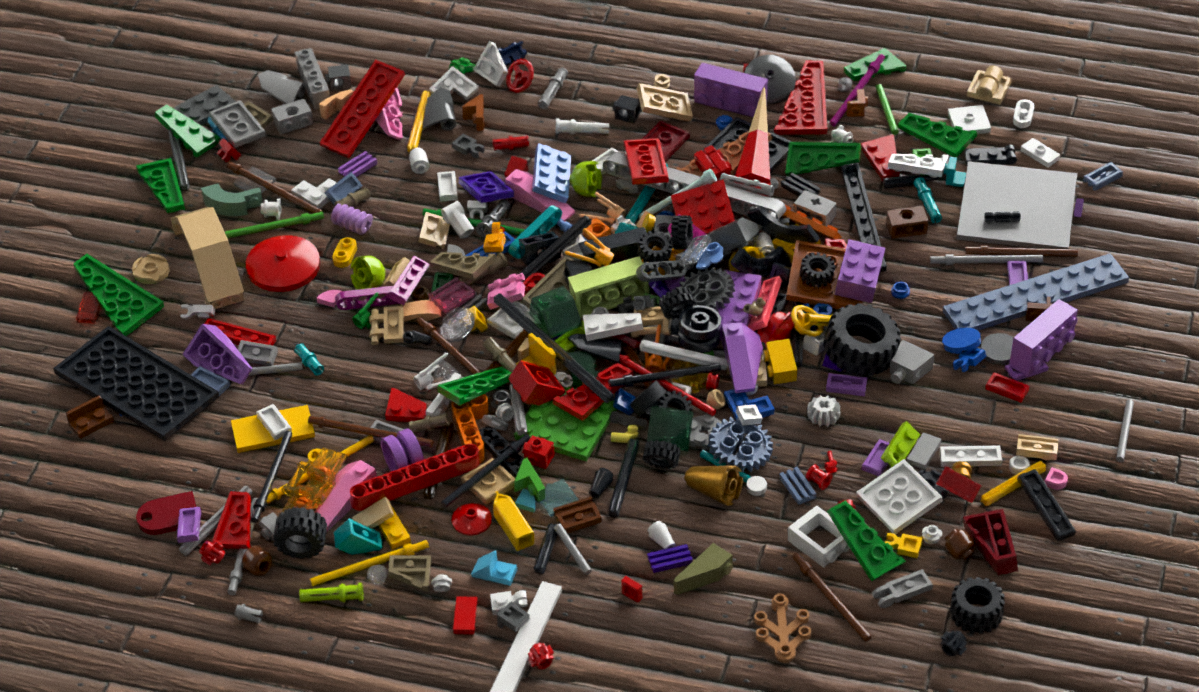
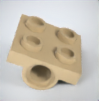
[967,66,1011,105]

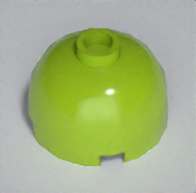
[569,161,602,197]
[350,256,386,290]

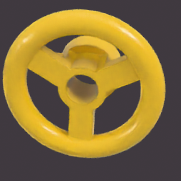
[791,305,824,337]

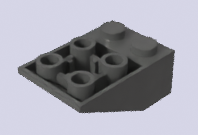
[705,218,763,256]

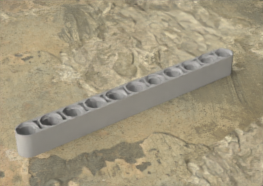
[602,152,786,219]

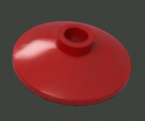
[452,503,492,536]

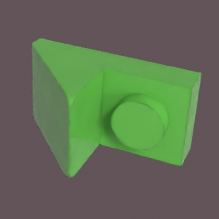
[514,458,546,502]

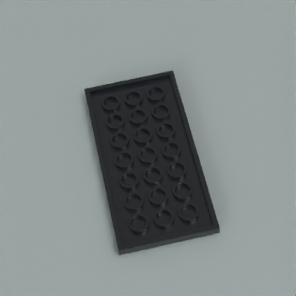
[53,326,219,441]

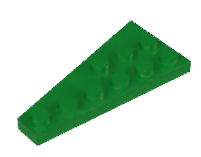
[73,254,164,336]

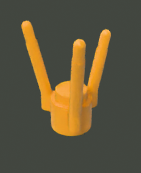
[565,228,614,267]

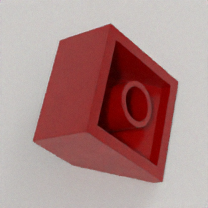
[508,360,566,406]

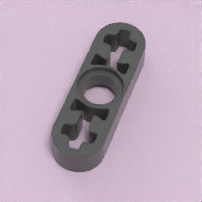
[636,260,687,282]

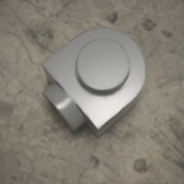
[259,512,277,541]

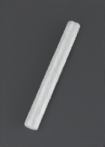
[639,340,728,370]

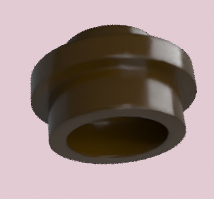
[412,286,431,301]

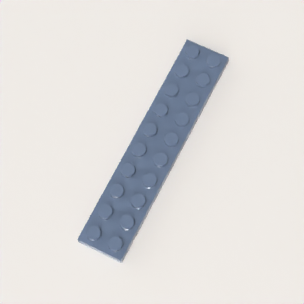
[943,253,1129,331]

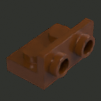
[66,396,114,439]

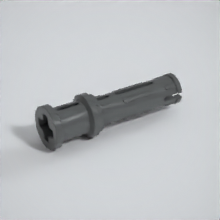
[476,199,510,238]

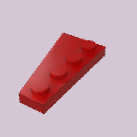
[552,363,633,421]

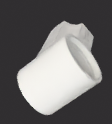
[441,201,474,238]

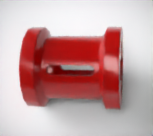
[805,464,832,490]

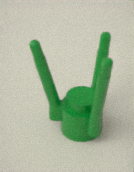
[352,292,379,329]

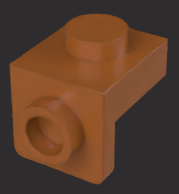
[847,89,868,117]

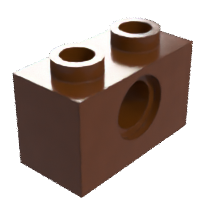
[886,206,928,239]

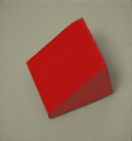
[504,156,528,177]

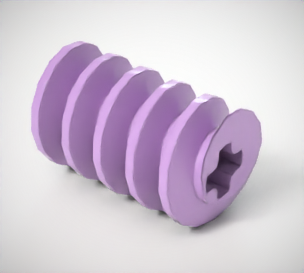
[331,204,373,235]

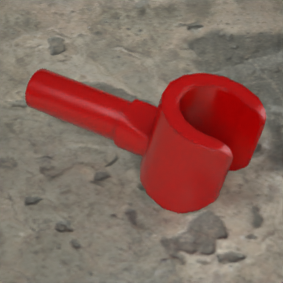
[824,451,837,474]

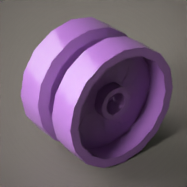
[381,428,424,471]

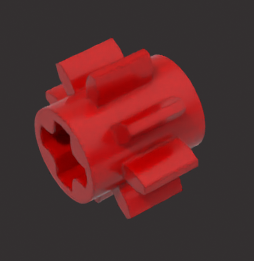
[199,539,225,566]
[528,643,554,669]

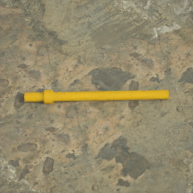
[310,540,429,586]

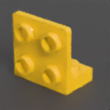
[516,333,557,375]

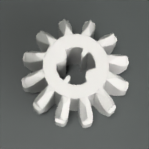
[807,395,840,427]

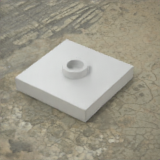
[948,105,991,134]

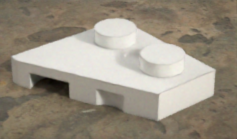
[473,41,508,87]

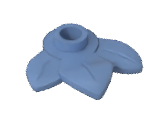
[689,242,724,270]

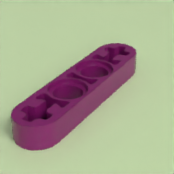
[335,286,400,310]

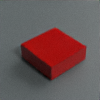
[621,576,643,603]

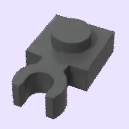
[452,134,485,158]

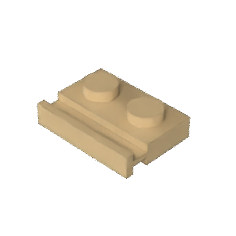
[418,212,450,249]
[1016,434,1058,461]

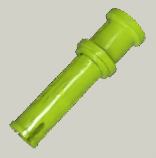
[299,582,364,602]

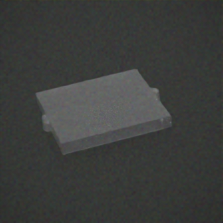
[233,166,276,193]

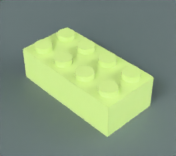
[568,256,649,319]

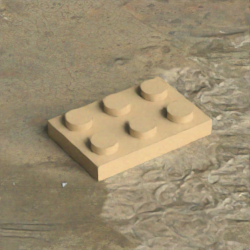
[637,83,693,121]

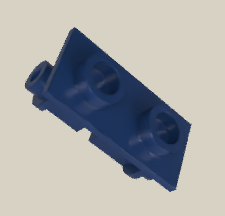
[498,41,527,66]

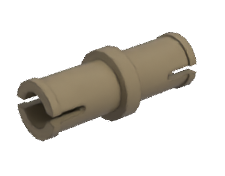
[334,187,371,207]
[409,413,450,434]

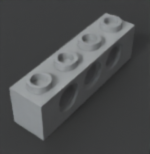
[295,48,330,110]

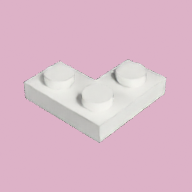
[429,66,479,100]
[291,178,337,209]

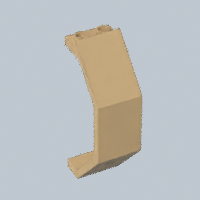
[171,207,244,309]

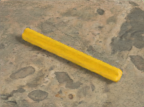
[407,91,431,153]

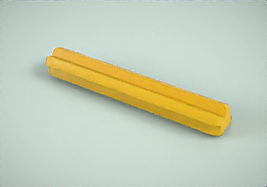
[981,461,1046,506]

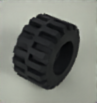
[273,507,327,559]
[950,577,1005,634]

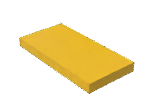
[231,405,315,453]

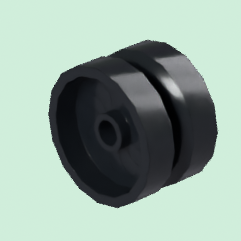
[678,305,721,353]

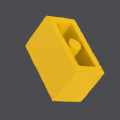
[763,339,797,384]

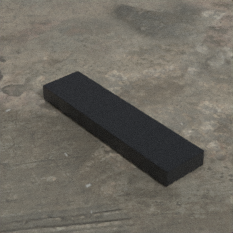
[1017,469,1076,542]

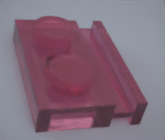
[428,277,475,314]

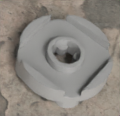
[685,413,722,450]

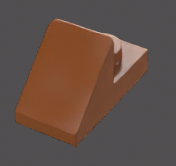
[462,94,484,131]

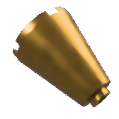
[684,465,743,506]

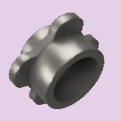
[491,390,511,408]

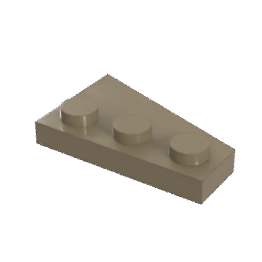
[430,252,497,280]

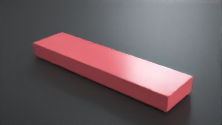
[747,276,782,331]

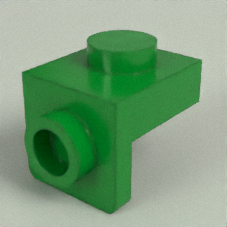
[448,58,475,75]

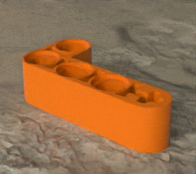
[451,394,489,464]

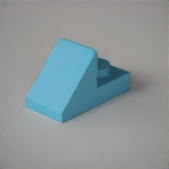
[471,551,517,586]

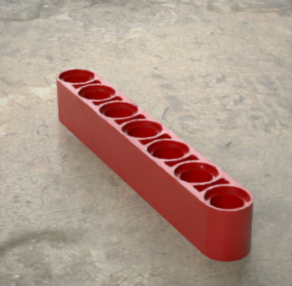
[350,444,480,511]

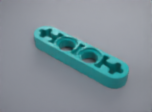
[508,205,562,259]

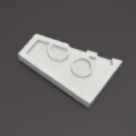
[888,154,949,177]
[583,313,644,341]

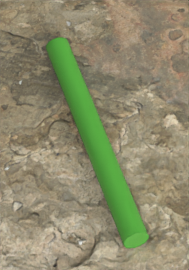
[875,84,899,135]

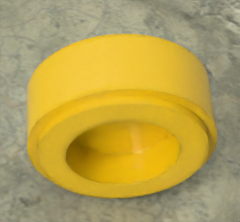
[641,214,656,233]

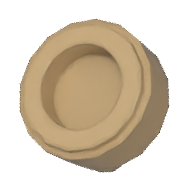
[706,389,726,410]

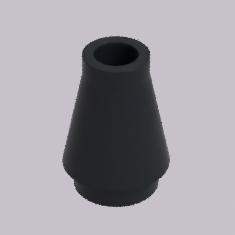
[589,468,614,498]

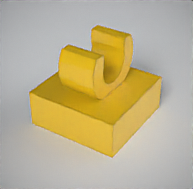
[464,306,488,332]

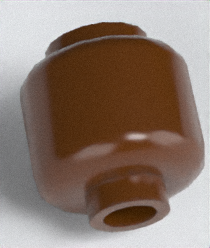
[945,529,975,560]
[242,546,272,576]

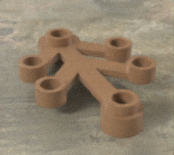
[754,594,811,663]

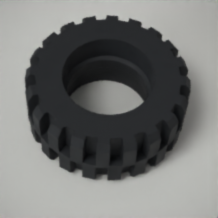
[823,303,901,376]

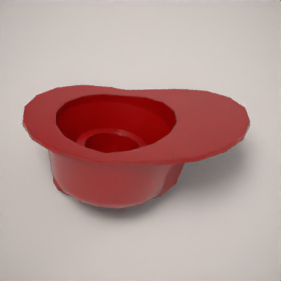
[757,312,794,347]

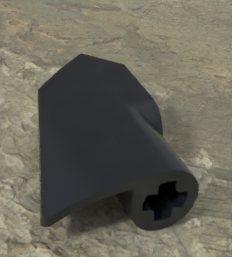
[568,333,622,363]

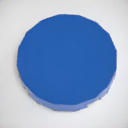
[942,327,981,354]

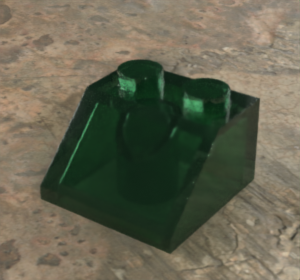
[529,286,582,338]
[647,406,694,451]

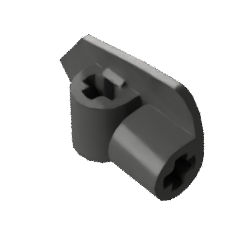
[423,87,456,130]

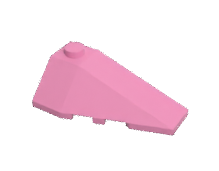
[376,88,402,140]
[315,460,377,532]

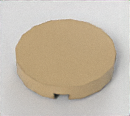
[132,254,170,284]

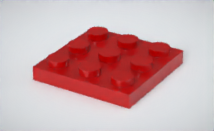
[671,179,735,234]

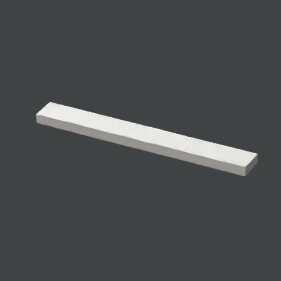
[490,581,562,692]

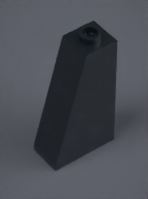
[578,227,653,269]

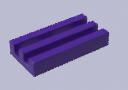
[647,544,693,573]

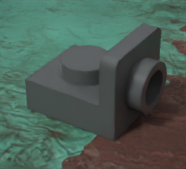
[497,602,530,632]

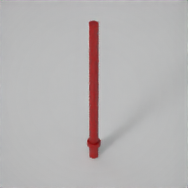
[619,354,716,416]

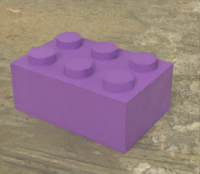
[835,239,885,303]

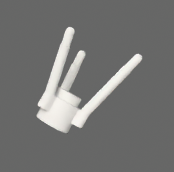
[413,353,463,391]

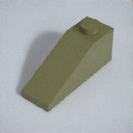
[673,543,733,595]

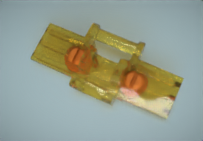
[281,448,347,512]

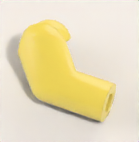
[611,425,639,443]

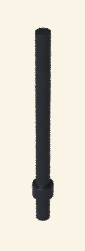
[608,363,721,387]
[250,431,292,523]
[441,434,531,508]

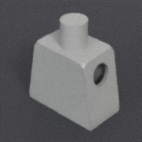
[890,340,934,384]

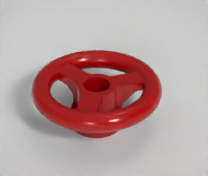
[506,59,534,93]

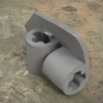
[258,70,306,104]

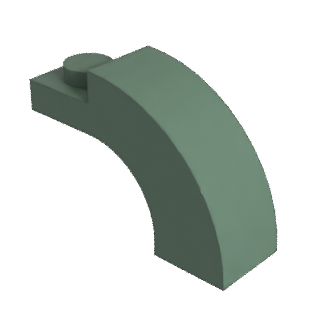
[201,183,263,216]

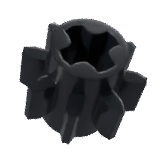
[940,630,967,657]

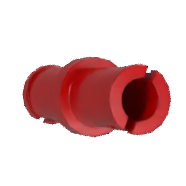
[492,135,529,151]

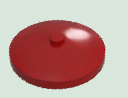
[246,235,320,292]

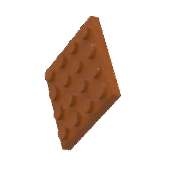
[786,240,863,309]

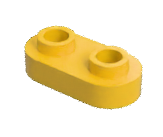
[332,237,357,268]

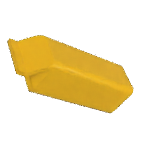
[493,491,535,551]

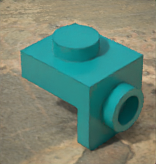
[943,157,966,187]

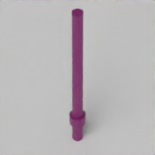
[829,54,885,127]

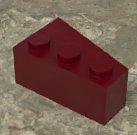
[963,509,1018,575]

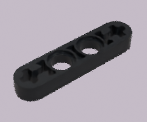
[479,427,523,479]

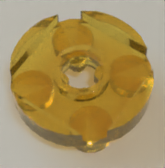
[671,360,709,393]

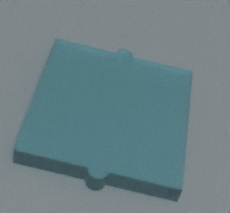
[540,479,579,517]

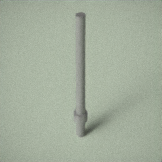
[930,254,1043,266]
[228,498,258,595]

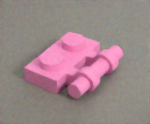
[487,273,525,310]

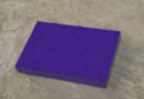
[459,171,514,203]

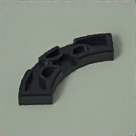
[747,206,820,244]
[730,246,791,277]

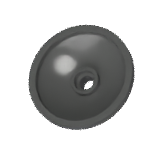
[744,55,796,104]

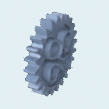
[708,417,773,472]

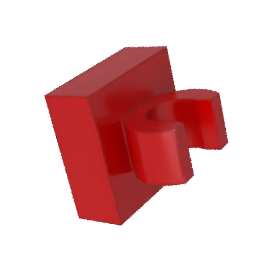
[217,138,242,163]

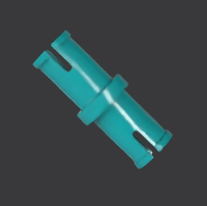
[294,343,324,376]

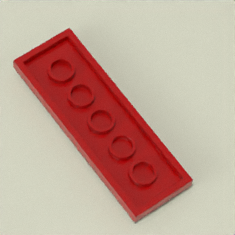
[319,59,406,159]

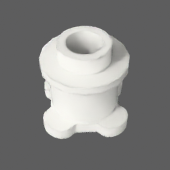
[831,125,853,143]
[261,199,281,220]

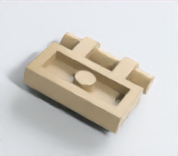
[369,306,404,345]

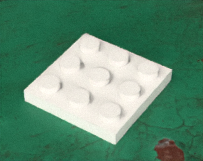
[856,459,943,534]

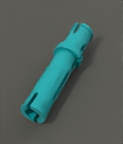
[913,177,942,223]

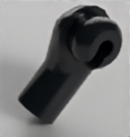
[403,331,432,345]

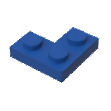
[724,389,775,421]

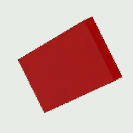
[624,138,669,185]

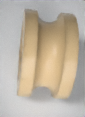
[654,74,670,89]

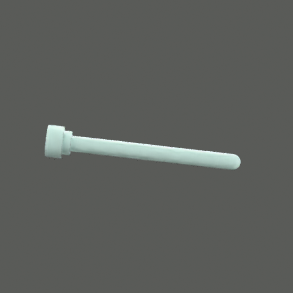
[639,169,717,218]

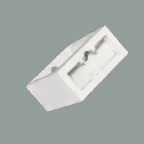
[788,506,850,568]

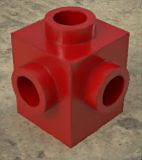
[522,435,555,469]

